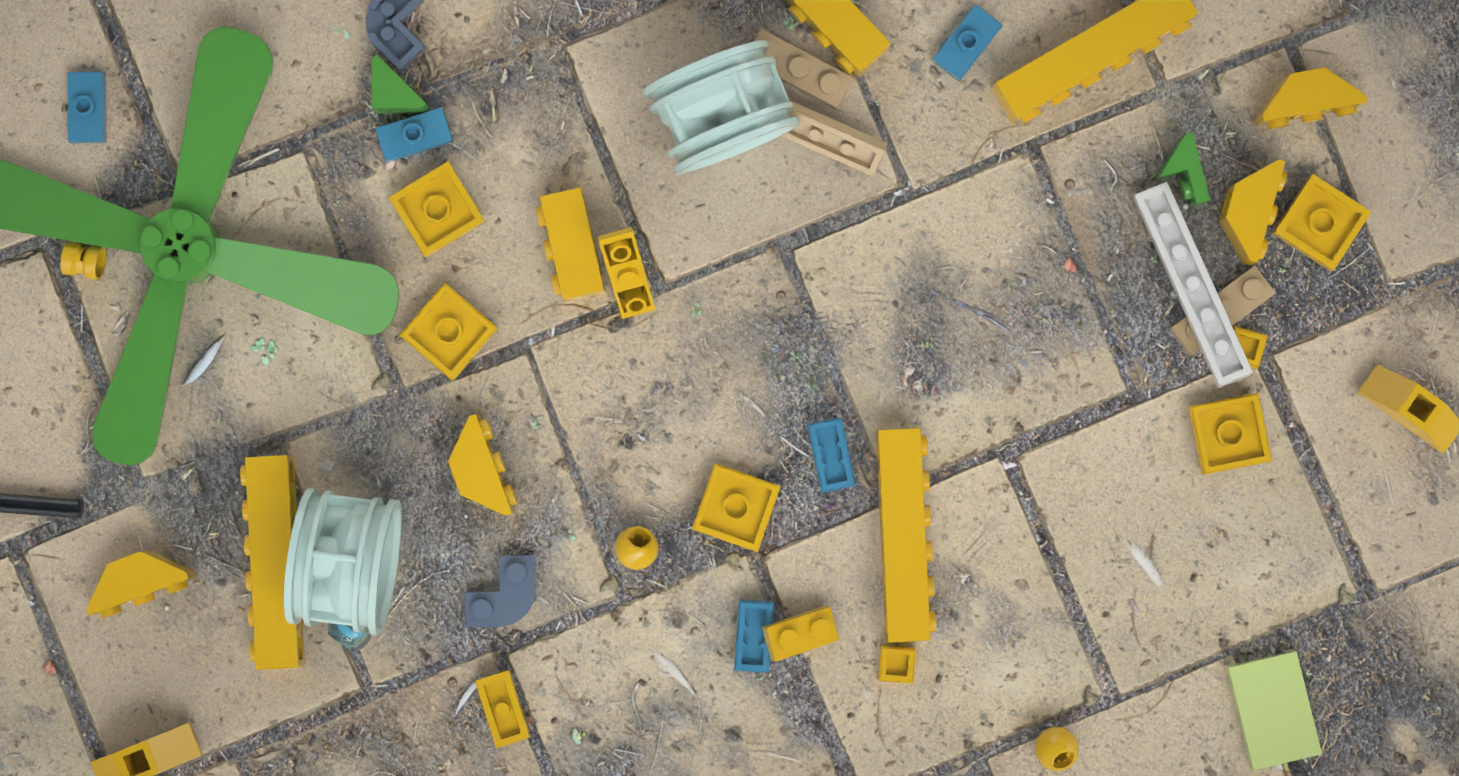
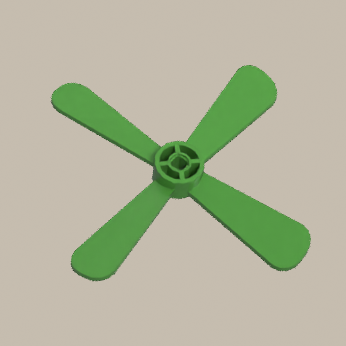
[0,27,399,465]

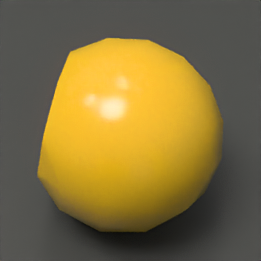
[614,526,659,570]
[1034,726,1080,771]

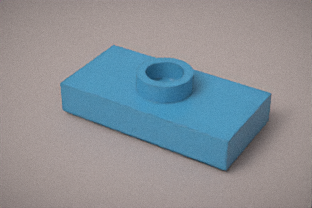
[932,4,1003,81]
[67,72,106,143]
[375,107,454,163]
[807,417,856,493]
[734,599,774,673]

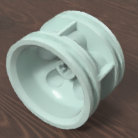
[642,40,801,175]
[284,488,402,636]

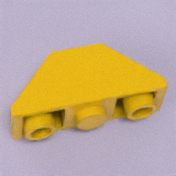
[1255,67,1368,130]
[1219,159,1287,266]
[597,227,656,319]
[1357,364,1459,454]
[448,414,518,516]
[86,550,196,619]
[90,722,203,776]

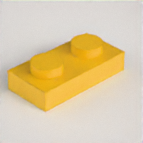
[762,606,839,662]
[475,669,531,748]

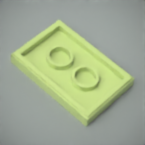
[1226,650,1322,771]

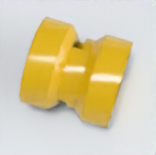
[60,241,107,280]

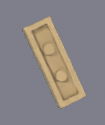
[755,29,853,110]
[782,101,888,176]
[1169,266,1276,356]

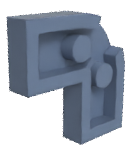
[366,0,426,73]
[464,554,536,628]

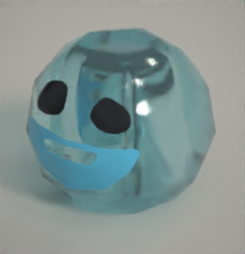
[327,623,372,652]

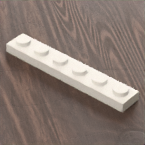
[1134,182,1253,388]

